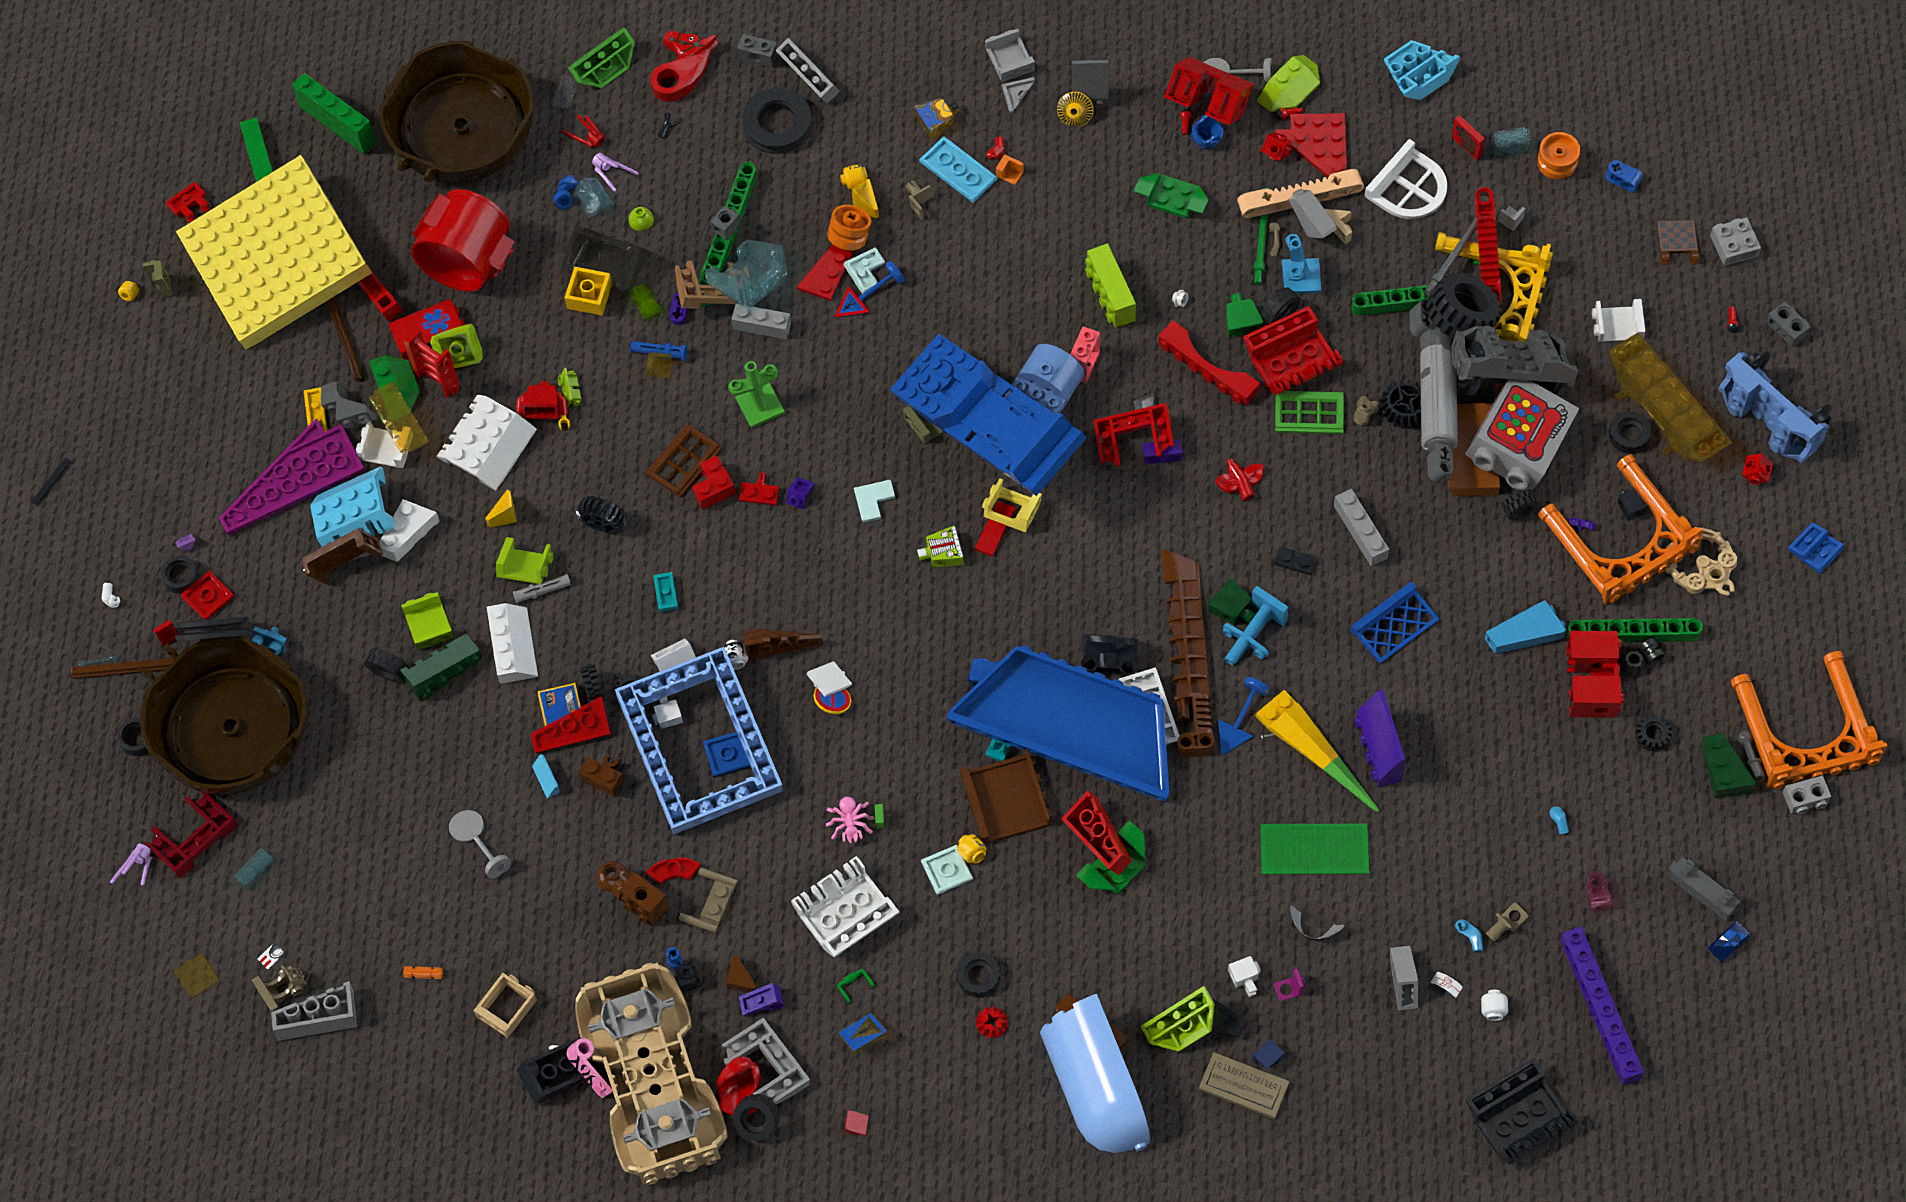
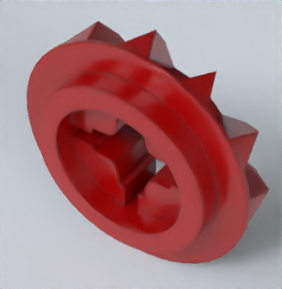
[976,1006,1008,1038]

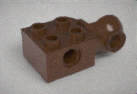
[596,861,669,926]

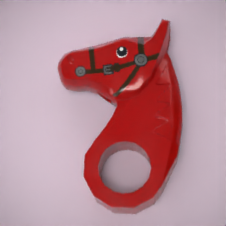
[650,31,718,102]

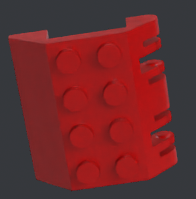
[1243,306,1343,395]

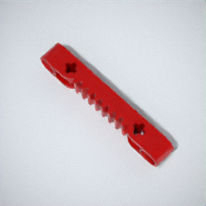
[1475,187,1502,307]

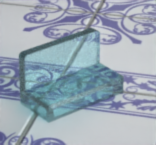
[573,177,614,218]

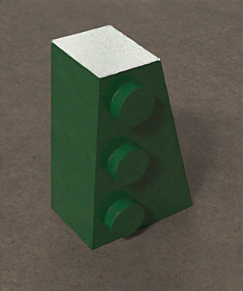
[1701,733,1756,798]

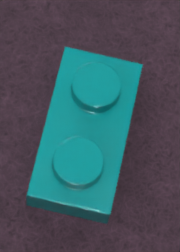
[653,572,678,612]

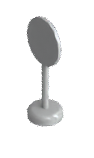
[1203,58,1273,83]
[449,810,511,879]

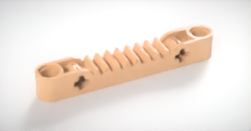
[1237,169,1364,218]

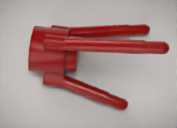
[561,115,606,148]

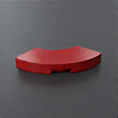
[646,857,701,885]

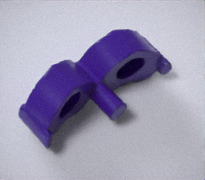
[1566,517,1596,532]

